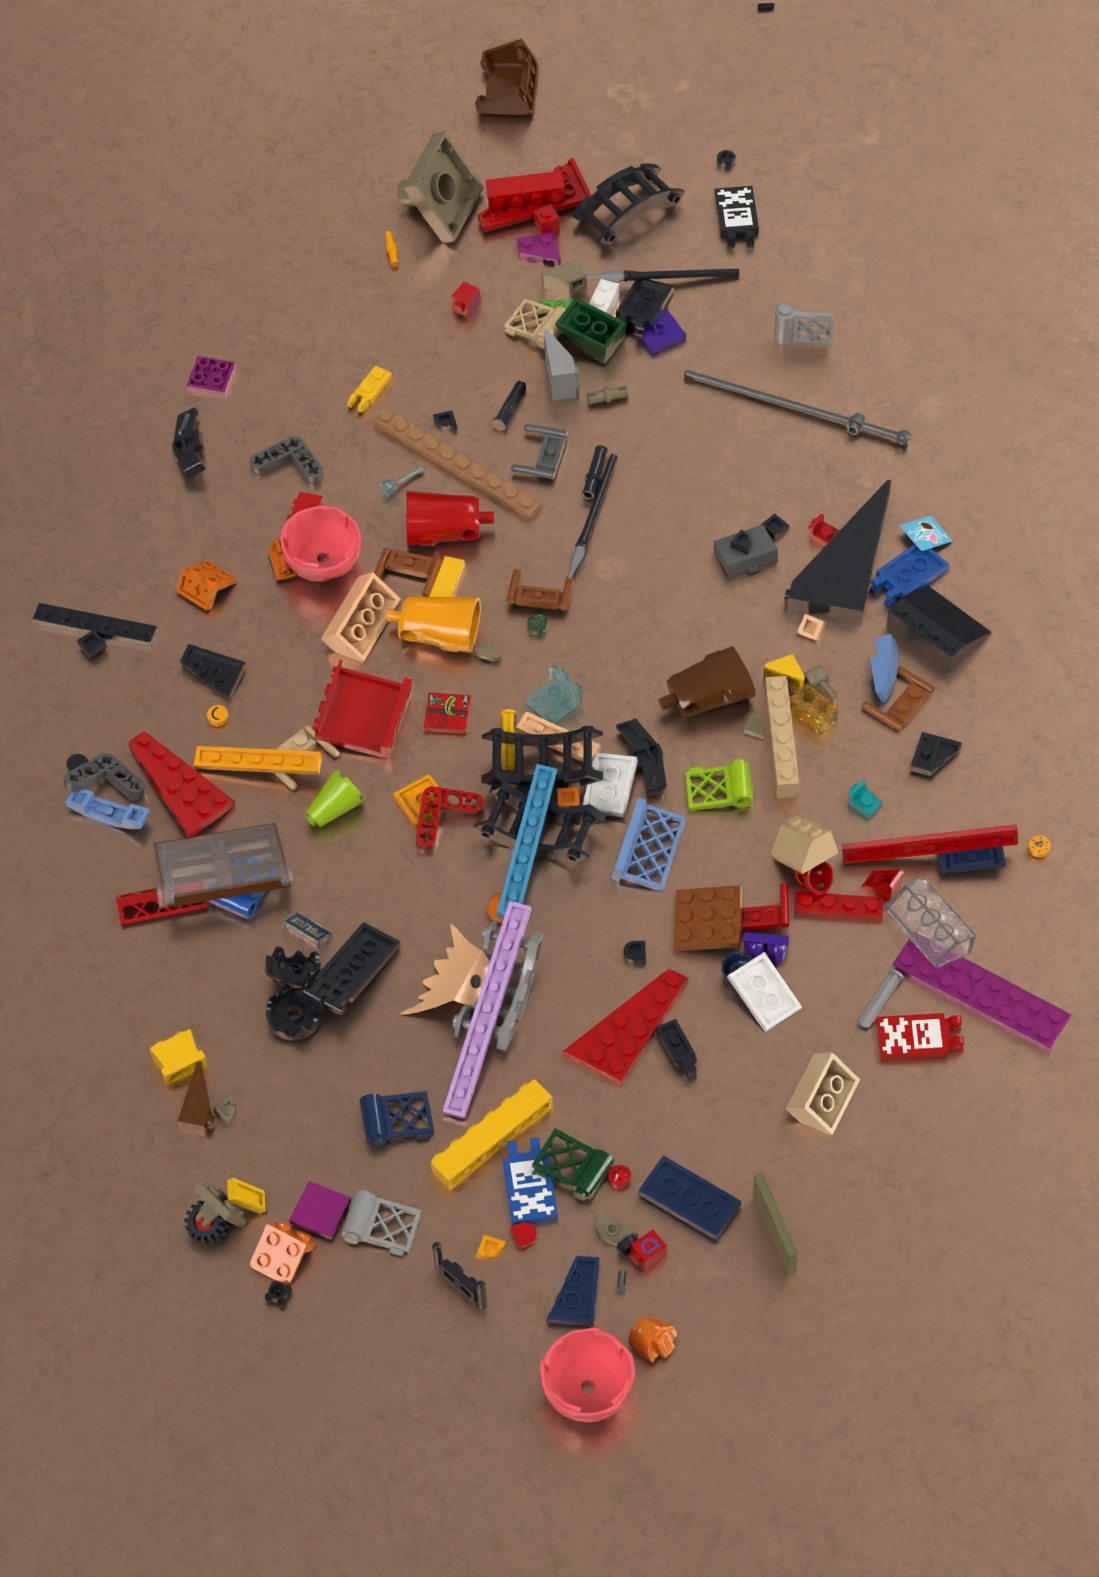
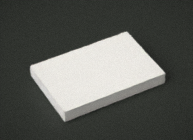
[583,753,638,817]
[727,952,802,1032]

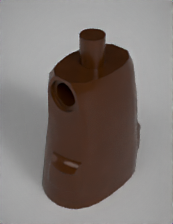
[658,646,756,717]

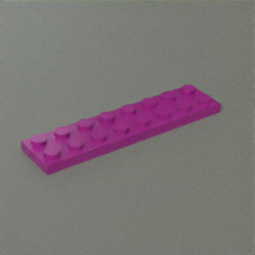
[891,932,1071,1052]

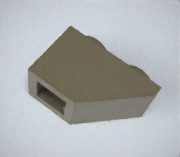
[542,259,587,294]

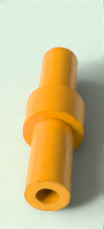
[385,231,399,267]

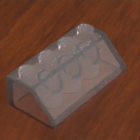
[883,877,976,968]

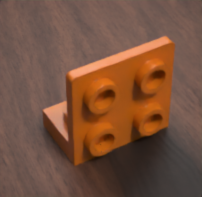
[176,560,237,611]

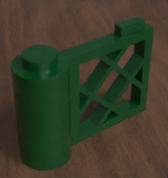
[532,1128,615,1201]

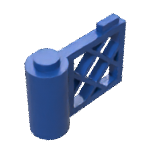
[209,858,277,920]

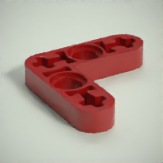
[416,786,484,849]

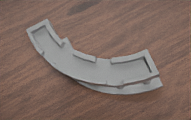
[452,919,544,1051]

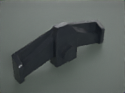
[172,407,205,476]
[616,718,667,797]

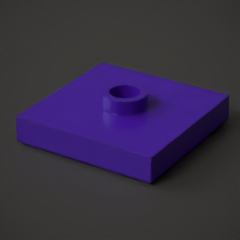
[633,309,686,354]

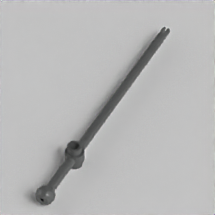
[684,370,911,446]

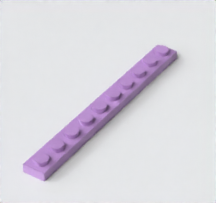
[443,901,532,1119]

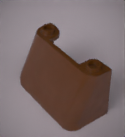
[475,39,539,116]

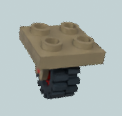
[184,1184,248,1244]

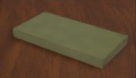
[753,1173,797,1276]

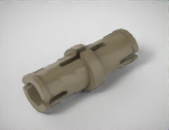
[587,385,628,405]

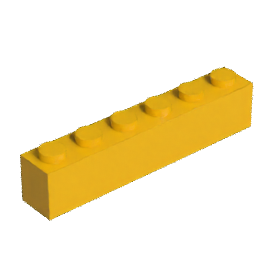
[430,1079,553,1191]

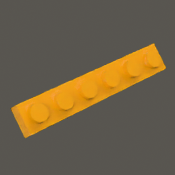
[194,746,322,775]

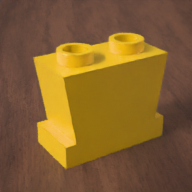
[149,1029,208,1087]

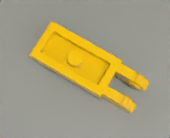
[347,365,392,412]

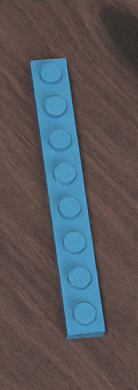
[496,764,558,918]

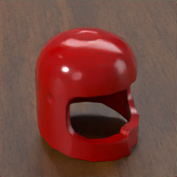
[795,861,834,895]

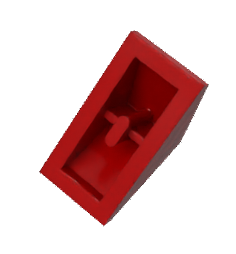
[861,869,903,904]

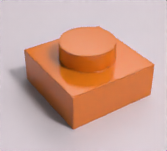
[557,787,580,809]

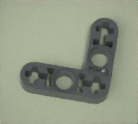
[250,436,323,483]
[64,753,145,799]

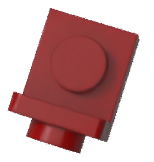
[808,513,840,547]

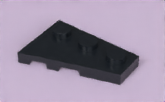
[180,644,247,701]

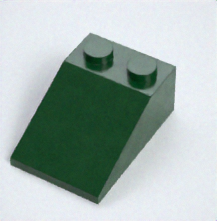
[555,297,626,364]

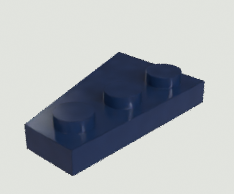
[546,1256,600,1327]

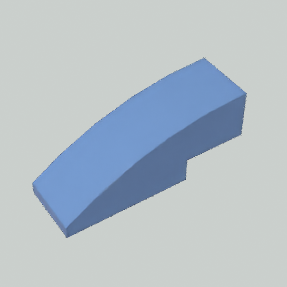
[870,633,898,703]

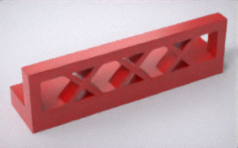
[116,881,208,925]

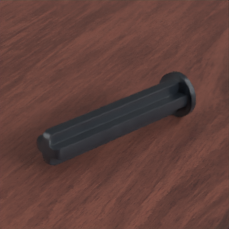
[491,380,526,431]

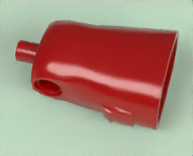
[406,491,494,547]

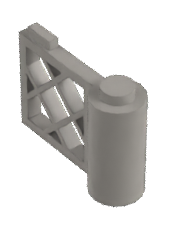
[774,304,835,346]
[342,1190,422,1257]

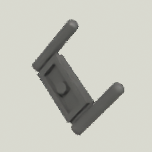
[511,424,568,479]

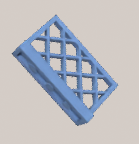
[611,797,686,892]

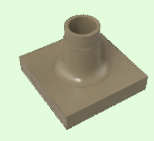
[397,131,484,243]

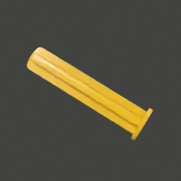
[500,709,517,770]

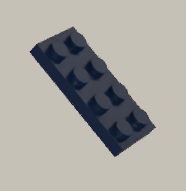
[638,1155,742,1241]

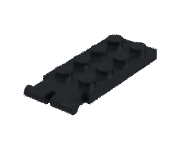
[303,922,401,1015]

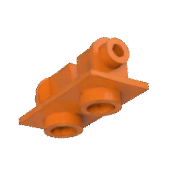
[267,538,297,581]

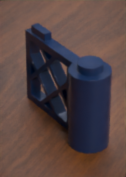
[359,1091,434,1147]

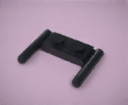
[432,1242,488,1309]

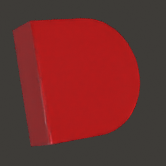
[510,1222,537,1250]

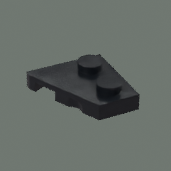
[910,732,962,776]

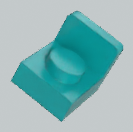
[848,780,883,819]

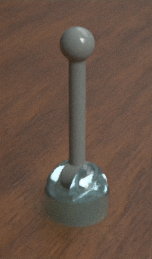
[380,466,424,497]

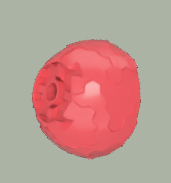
[280,505,362,582]
[540,1327,636,1423]

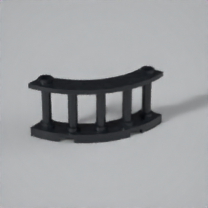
[571,163,685,245]
[481,726,603,790]
[473,781,606,862]

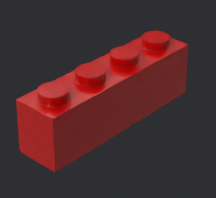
[486,171,565,210]

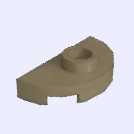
[596,1210,638,1246]

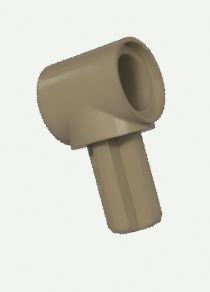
[803,664,837,702]

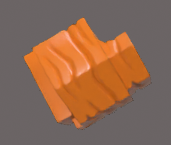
[628,1316,678,1363]

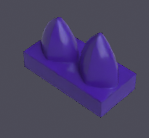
[744,932,789,967]

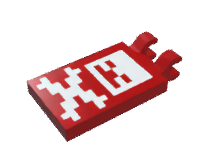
[876,1013,964,1061]

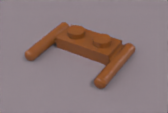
[374,548,442,597]
[506,569,574,610]
[862,665,935,731]

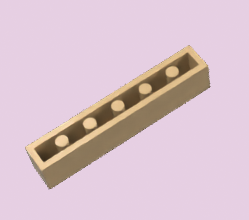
[765,676,799,798]

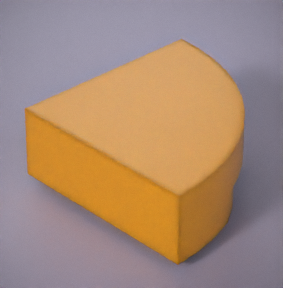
[476,1235,506,1259]

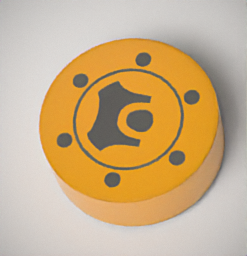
[1028,835,1051,858]

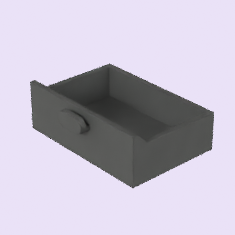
[714,525,778,578]

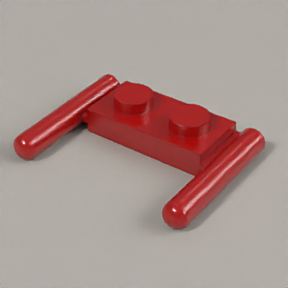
[741,883,789,932]

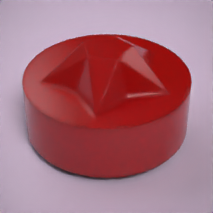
[608,1165,631,1189]

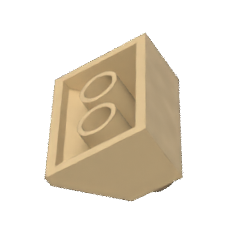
[771,815,839,874]
[786,1052,860,1135]

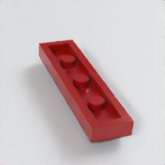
[794,891,884,921]

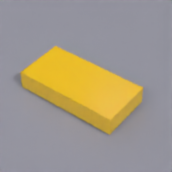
[227,1178,266,1214]

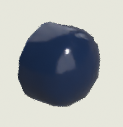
[721,951,752,985]

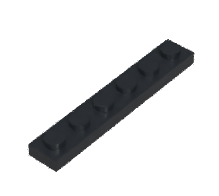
[32,603,158,647]

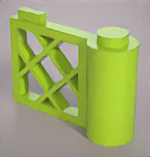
[685,759,754,811]

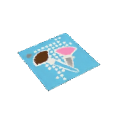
[899,515,952,551]

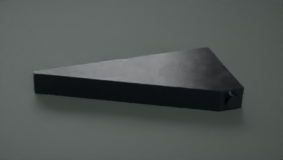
[784,480,891,623]

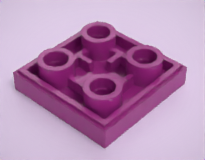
[187,356,236,397]
[289,1181,351,1240]

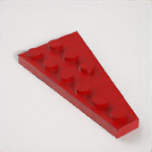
[478,157,592,233]
[129,731,235,839]
[563,968,688,1085]

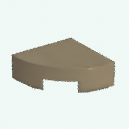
[473,641,501,662]
[744,713,765,739]
[213,1095,236,1127]

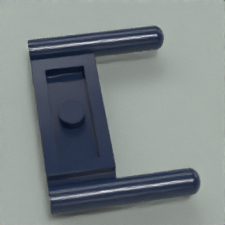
[938,826,1006,874]

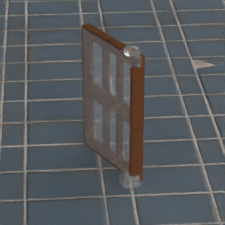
[154,823,294,908]

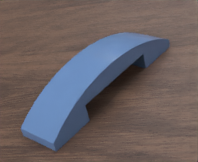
[65,789,151,829]

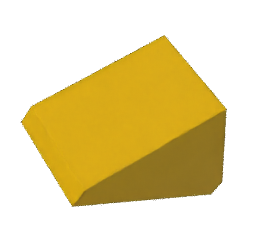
[763,654,805,692]

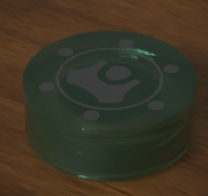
[527,614,548,635]

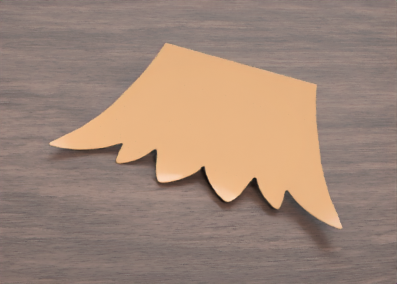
[399,924,490,1014]

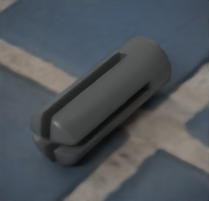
[617,1270,627,1292]

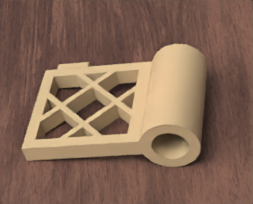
[503,299,566,348]

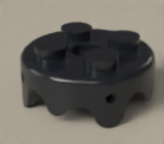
[265,946,322,986]
[265,984,322,1040]

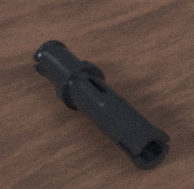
[582,445,608,499]

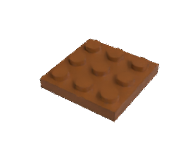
[674,885,742,951]

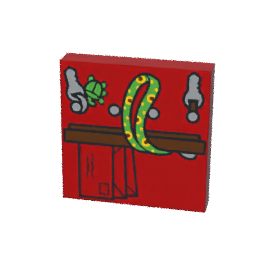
[424,692,471,734]

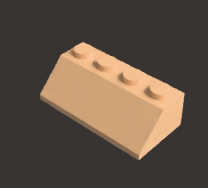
[321,572,401,662]

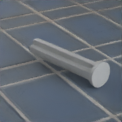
[858,969,904,1028]

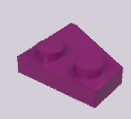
[516,232,561,265]

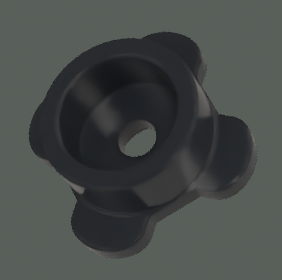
[265,1281,292,1307]

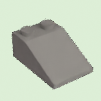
[544,329,580,401]

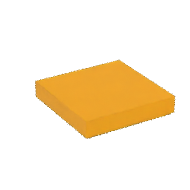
[393,774,452,828]

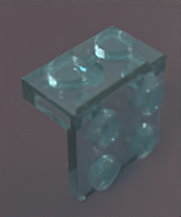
[525,664,583,725]

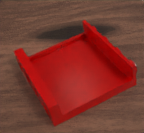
[312,660,413,759]

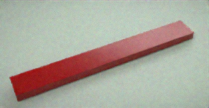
[841,824,1018,864]

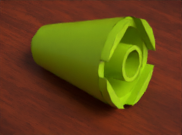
[305,769,365,827]

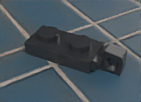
[655,1019,697,1079]

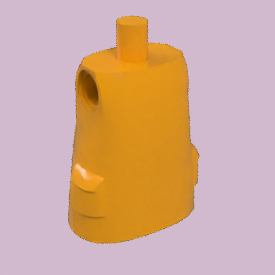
[387,596,481,653]

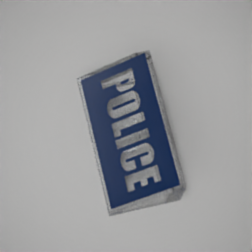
[283,912,332,950]

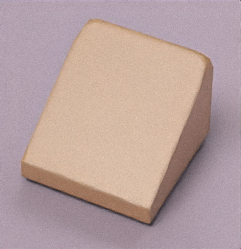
[797,614,826,641]

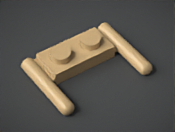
[274,724,340,790]

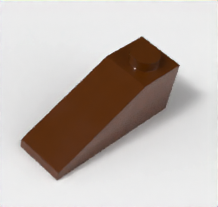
[177,1062,215,1137]

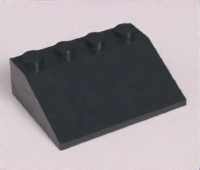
[887,585,991,672]

